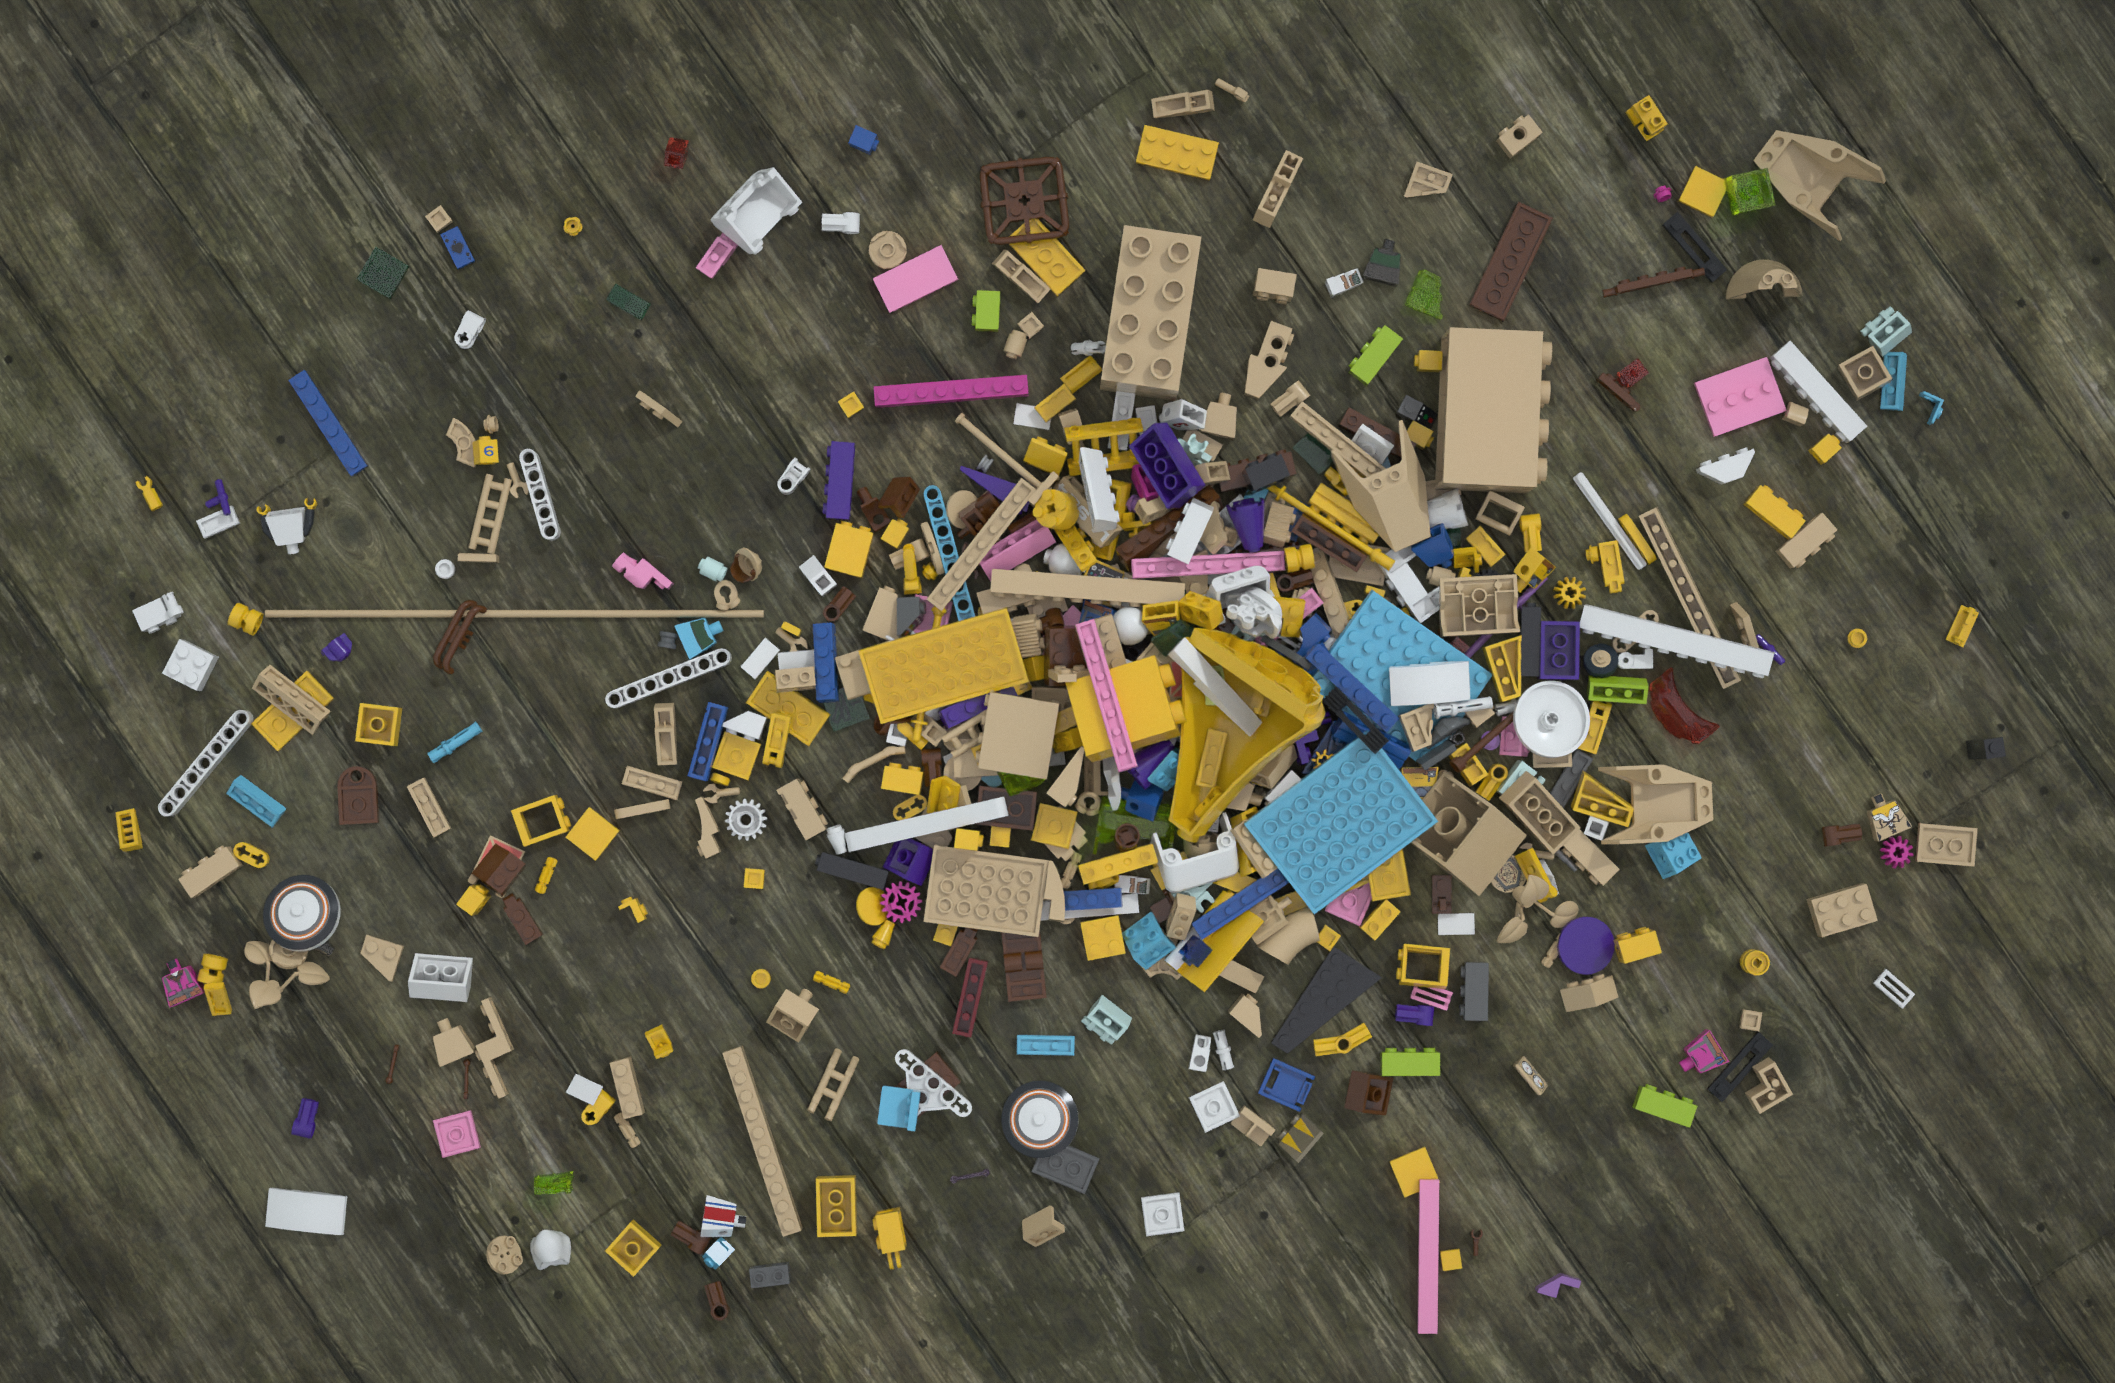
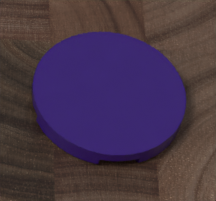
[1557,916,1615,975]

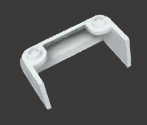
[1150,812,1239,893]

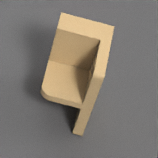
[1231,1105,1275,1146]
[1022,1206,1065,1247]

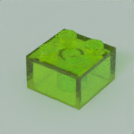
[1724,168,1776,216]

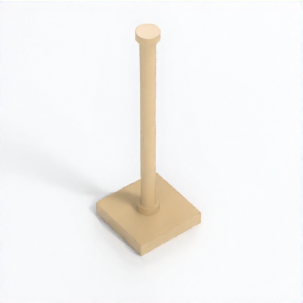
[955,413,1061,508]

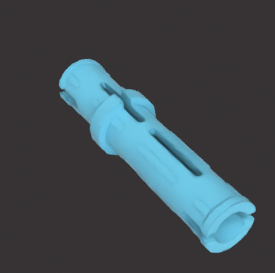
[427,721,483,763]

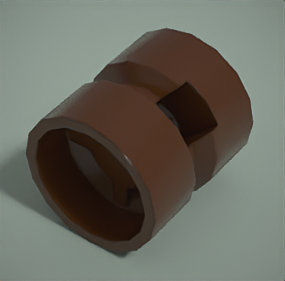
[1114,823,1140,853]

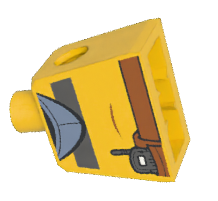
[1513,547,1556,593]
[1142,600,1182,640]
[1400,767,1438,799]

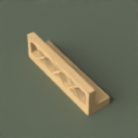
[252,665,331,735]

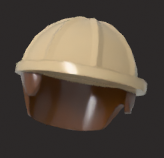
[730,547,762,583]

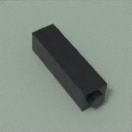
[1519,602,1541,676]
[1966,737,2006,760]
[815,852,889,890]

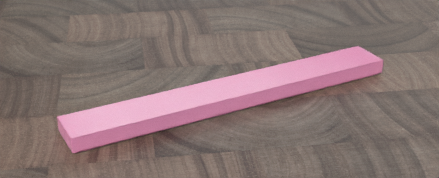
[1131,551,1285,579]
[1076,619,1138,773]
[1417,1179,1439,1334]

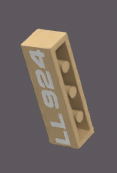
[1053,475,1123,548]

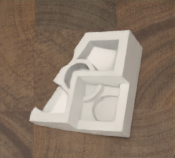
[1103,756,1121,811]

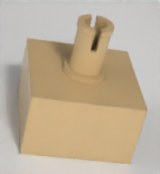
[766,989,819,1043]

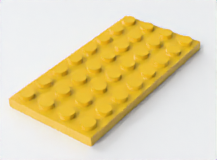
[858,607,1029,724]

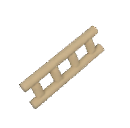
[468,474,512,554]
[942,709,987,758]

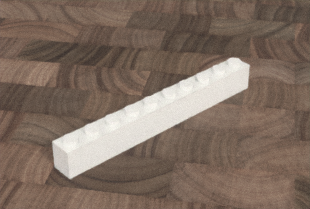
[1580,604,1775,678]

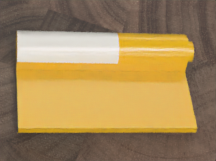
[1164,890,1264,992]

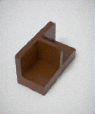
[877,477,920,518]

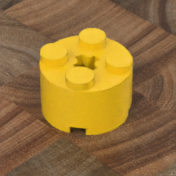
[1033,489,1079,531]

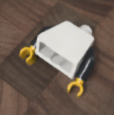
[257,498,317,554]

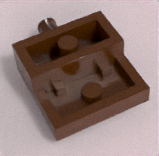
[957,491,1000,540]

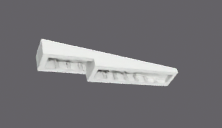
[1168,637,1262,737]

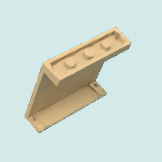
[975,690,1060,779]

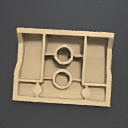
[1439,574,1520,637]

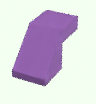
[1535,1273,1581,1298]

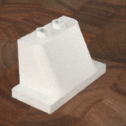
[1204,566,1275,625]

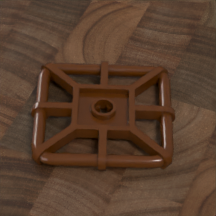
[980,157,1069,245]

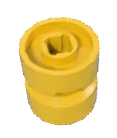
[1284,544,1315,573]
[228,603,264,636]
[1740,949,1770,975]
[197,954,228,984]

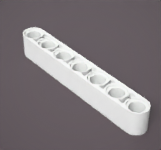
[605,648,732,708]
[158,710,253,816]

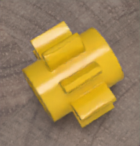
[1311,749,1333,769]

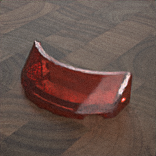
[1648,667,1720,745]

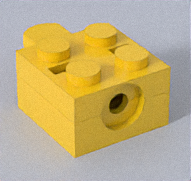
[873,1207,907,1270]

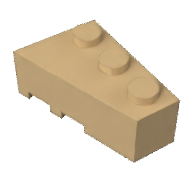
[776,779,828,840]

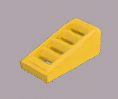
[115,808,143,852]

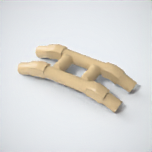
[842,746,906,783]
[807,1048,859,1121]

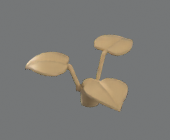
[1496,875,1579,943]
[244,941,330,1009]

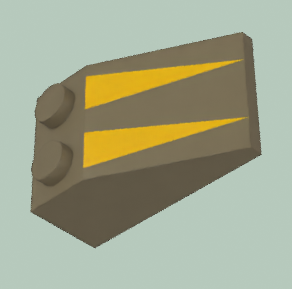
[1277,1113,1324,1163]

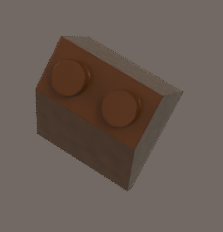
[471,843,526,897]
[1344,1070,1393,1115]

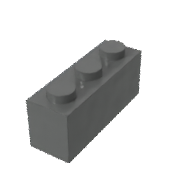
[1459,961,1489,1021]

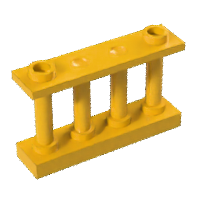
[1064,418,1143,476]
[1078,843,1158,885]

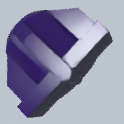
[321,633,352,662]

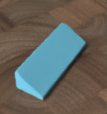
[1880,352,1907,411]
[226,775,286,828]

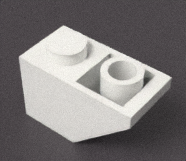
[799,555,837,597]
[723,711,768,741]

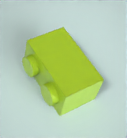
[972,290,1000,332]

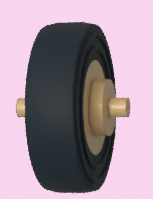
[1584,644,1619,678]

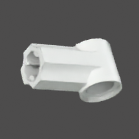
[822,212,860,234]

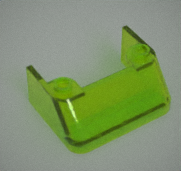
[1093,795,1175,854]

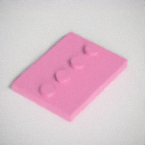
[1694,357,1787,437]

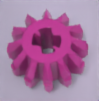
[1880,836,1913,869]

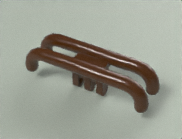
[433,600,487,675]

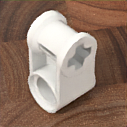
[454,310,486,349]
[777,457,811,495]

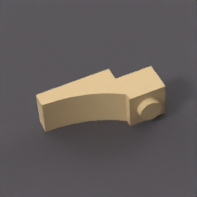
[695,797,721,859]

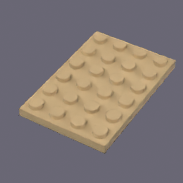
[924,845,1049,937]

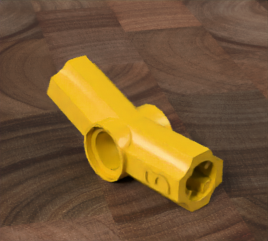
[1313,1023,1372,1056]

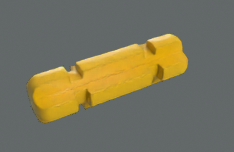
[535,857,557,894]
[813,971,850,994]

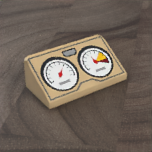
[1513,1056,1548,1095]

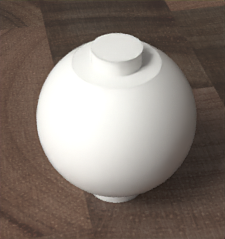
[1044,543,1086,575]
[1113,607,1148,645]

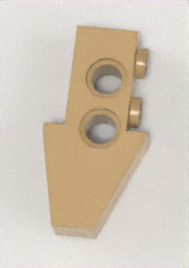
[1253,150,1303,228]
[1244,321,1294,400]

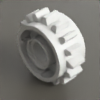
[725,799,767,841]

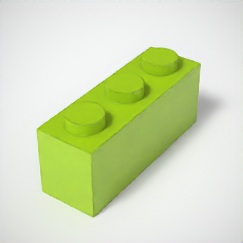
[1348,325,1403,386]
[1587,675,1648,704]
[1380,1048,1440,1076]
[1632,1084,1697,1128]

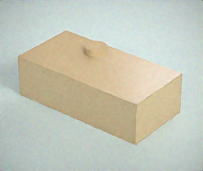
[1499,771,1581,855]

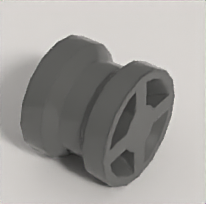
[657,631,678,649]

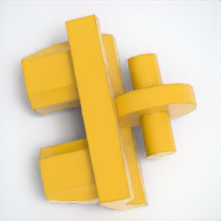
[1118,512,1155,538]

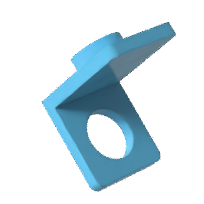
[1919,391,1944,425]

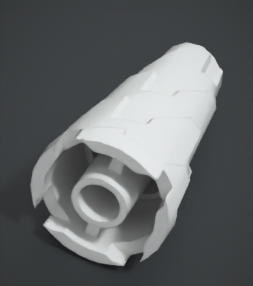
[1427,489,1468,529]

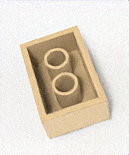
[1806,883,1878,937]

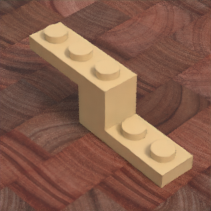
[475,997,514,1098]

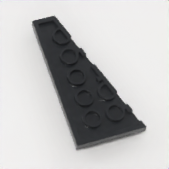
[1271,946,1382,1054]

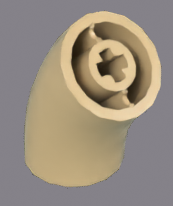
[1257,907,1320,965]

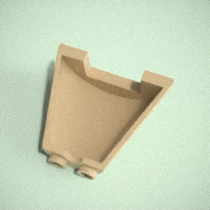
[1726,259,1803,299]

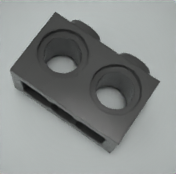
[749,1261,791,1288]

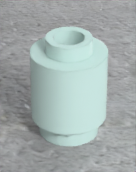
[698,557,728,582]

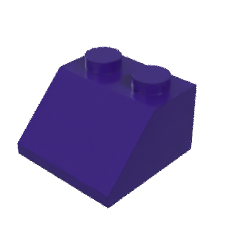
[883,838,933,886]

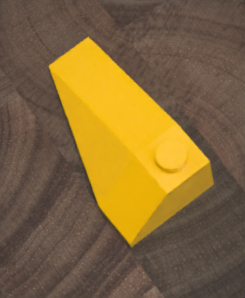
[1091,479,1132,561]

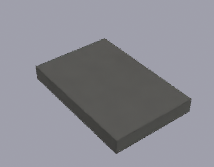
[1031,1145,1100,1194]

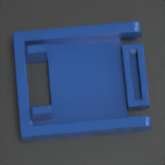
[1258,1058,1315,1112]

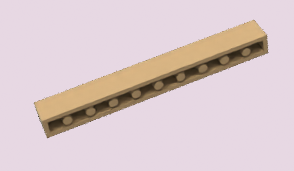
[1639,507,1742,689]
[990,569,1185,607]
[722,1045,803,1237]

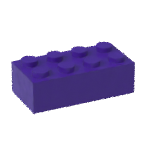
[1129,423,1206,509]

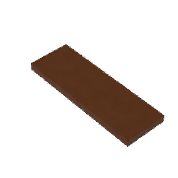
[1469,202,1553,322]

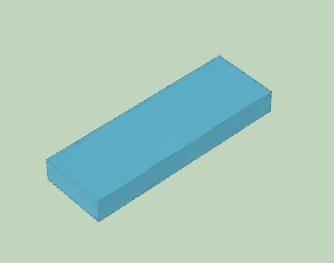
[1017,1035,1075,1056]

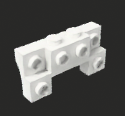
[1377,546,1439,623]

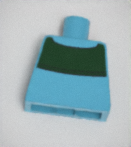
[675,618,724,660]

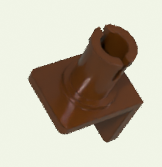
[856,487,891,532]

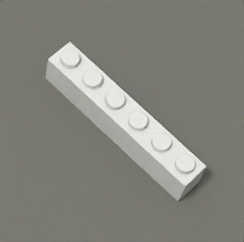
[1770,341,1867,443]

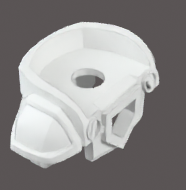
[1225,586,1282,639]

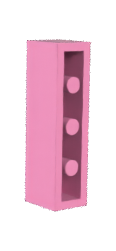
[979,519,1056,581]

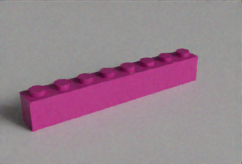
[874,375,1029,408]

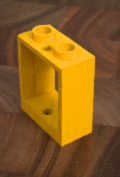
[511,795,571,847]
[1396,944,1450,989]

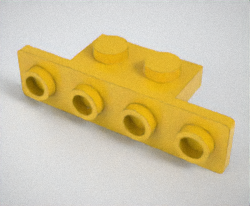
[1054,525,1097,572]

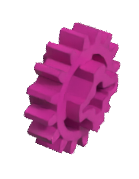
[880,881,922,923]

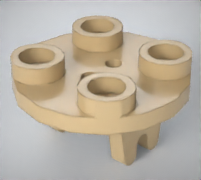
[486,1236,523,1275]

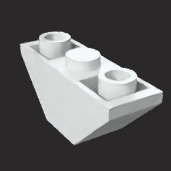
[1696,447,1755,485]

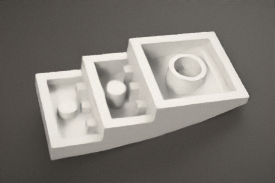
[1389,661,1470,706]
[265,1188,347,1235]

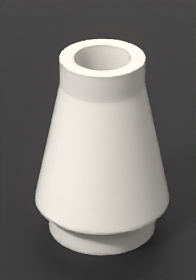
[826,825,847,855]

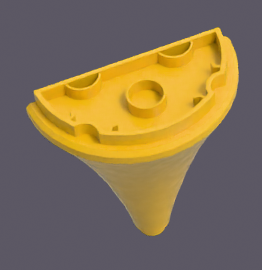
[1168,628,1325,843]

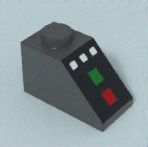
[1396,395,1438,430]
[897,597,926,638]

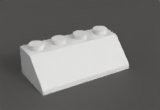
[1078,447,1120,533]

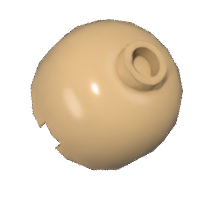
[1183,832,1219,858]

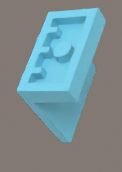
[1147,747,1179,791]
[1645,832,1701,879]
[1122,912,1176,970]
[877,1086,921,1131]

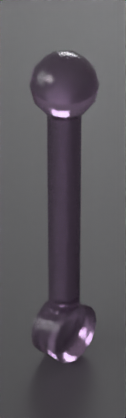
[950,1169,990,1183]

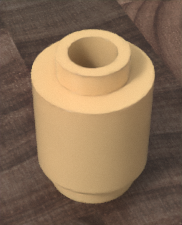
[1003,330,1027,360]
[1426,566,1456,586]

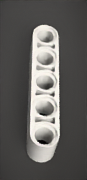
[519,449,561,541]

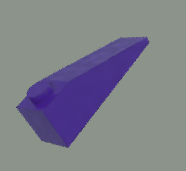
[960,466,1030,515]

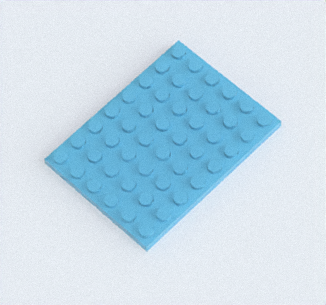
[1312,590,1492,761]
[1244,729,1438,914]

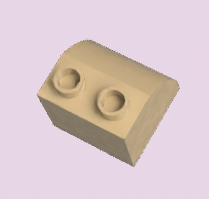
[1410,771,1527,896]

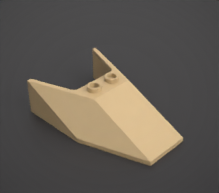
[1753,130,1886,241]
[1331,420,1431,552]
[1598,765,1713,844]

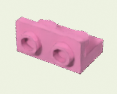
[1499,716,1530,757]

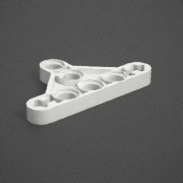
[895,1049,972,1117]

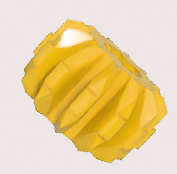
[1553,577,1586,609]

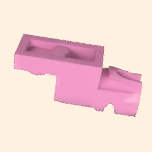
[696,233,738,279]
[612,552,674,589]

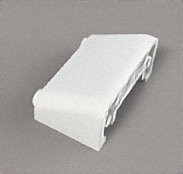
[711,167,802,254]

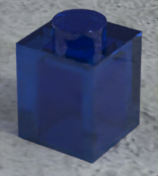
[1178,935,1213,968]

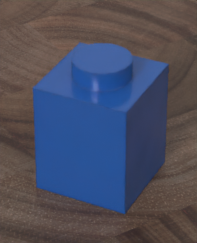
[848,125,879,155]

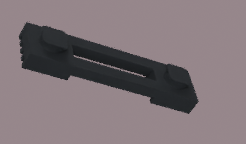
[1662,212,1727,283]
[1322,687,1389,754]
[1707,1031,1773,1102]

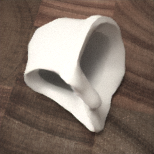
[530,1230,571,1270]

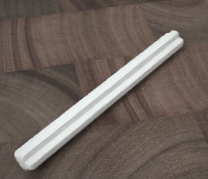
[1573,472,1647,570]

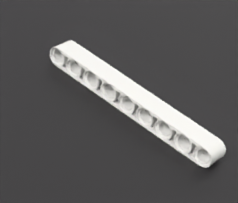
[844,797,1009,852]

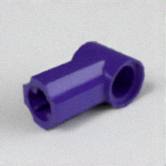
[1395,1004,1434,1026]
[292,1098,319,1139]

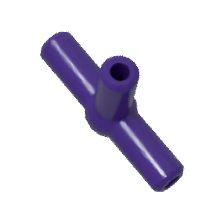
[205,479,231,516]
[1756,634,1785,665]

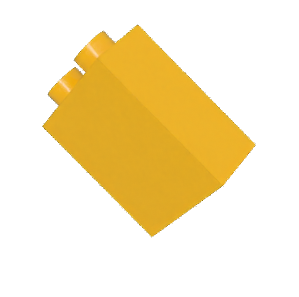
[1065,655,1187,762]

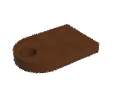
[337,766,379,825]

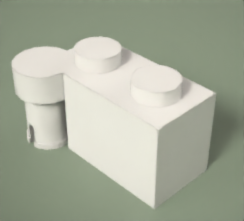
[132,592,184,634]

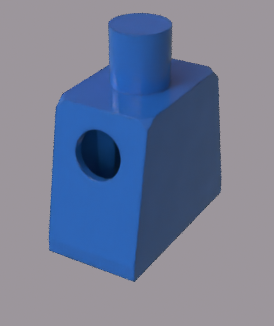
[1411,523,1454,568]
[1121,781,1164,822]

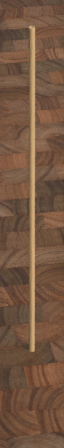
[265,610,764,618]

